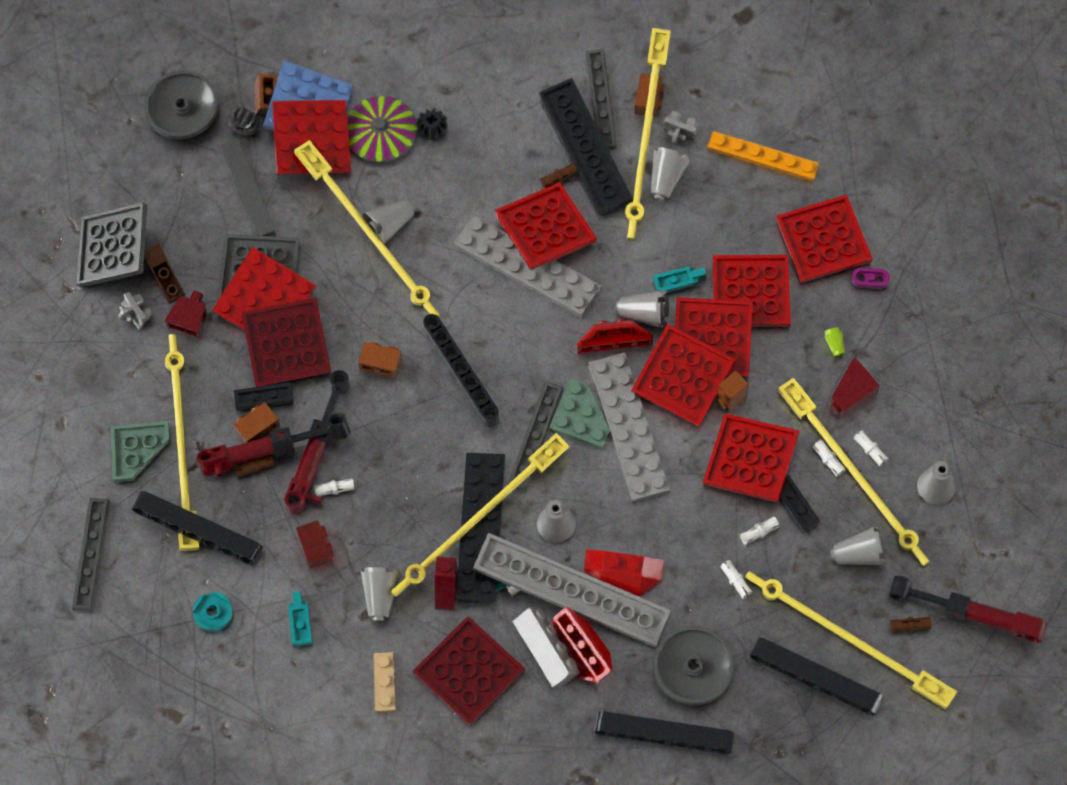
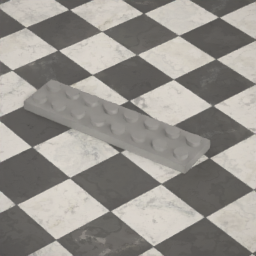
[454,215,601,318]
[588,352,670,503]

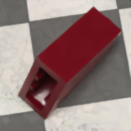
[830,357,880,418]
[434,557,458,611]

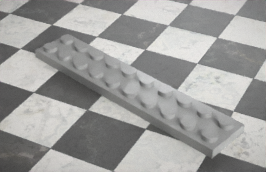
[473,533,671,647]

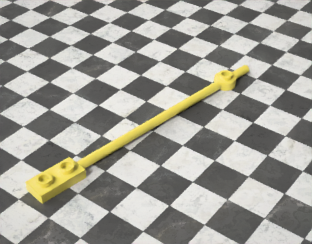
[625,28,671,240]
[294,140,440,317]
[165,334,199,551]
[778,378,929,566]
[391,433,570,597]
[745,571,957,710]

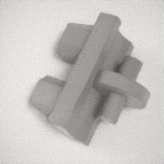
[663,111,697,144]
[118,292,153,330]

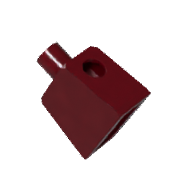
[164,291,207,339]

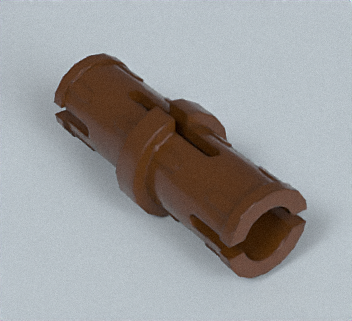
[540,163,578,189]
[234,455,275,479]
[890,617,932,633]

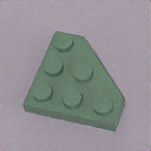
[549,378,610,450]
[111,421,170,482]

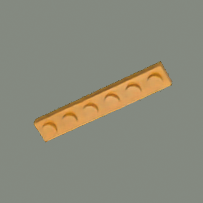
[707,131,819,182]

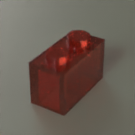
[296,520,334,569]

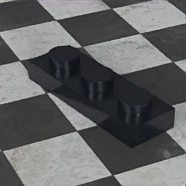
[234,382,294,410]
[780,474,820,533]

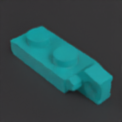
[653,266,706,293]
[288,591,312,647]

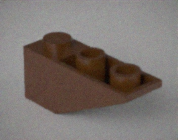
[144,244,185,302]

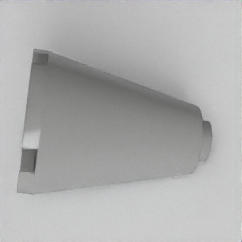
[651,148,690,202]
[361,200,414,244]
[615,290,669,328]
[917,461,956,505]
[537,500,576,543]
[830,526,886,565]
[361,567,400,621]

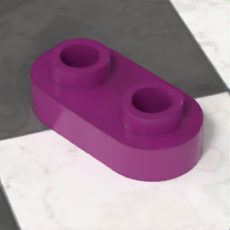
[851,267,890,289]

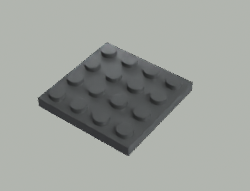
[76,202,147,287]
[217,234,300,302]

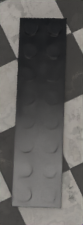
[539,78,633,216]
[456,453,505,601]

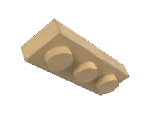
[373,652,396,713]

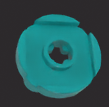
[193,592,233,633]

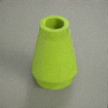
[824,327,845,357]

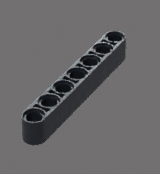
[423,314,499,427]
[132,491,263,565]
[750,638,884,716]
[594,711,734,754]

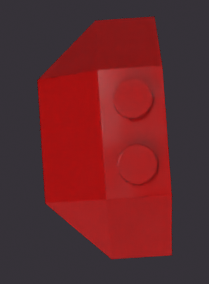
[577,319,653,354]
[584,550,664,596]
[552,607,613,683]

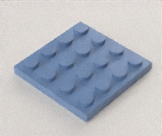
[263,61,353,131]

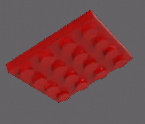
[272,100,351,175]
[495,182,597,270]
[776,194,873,283]
[212,247,317,331]
[713,255,791,327]
[675,297,753,378]
[631,324,735,427]
[703,413,800,503]

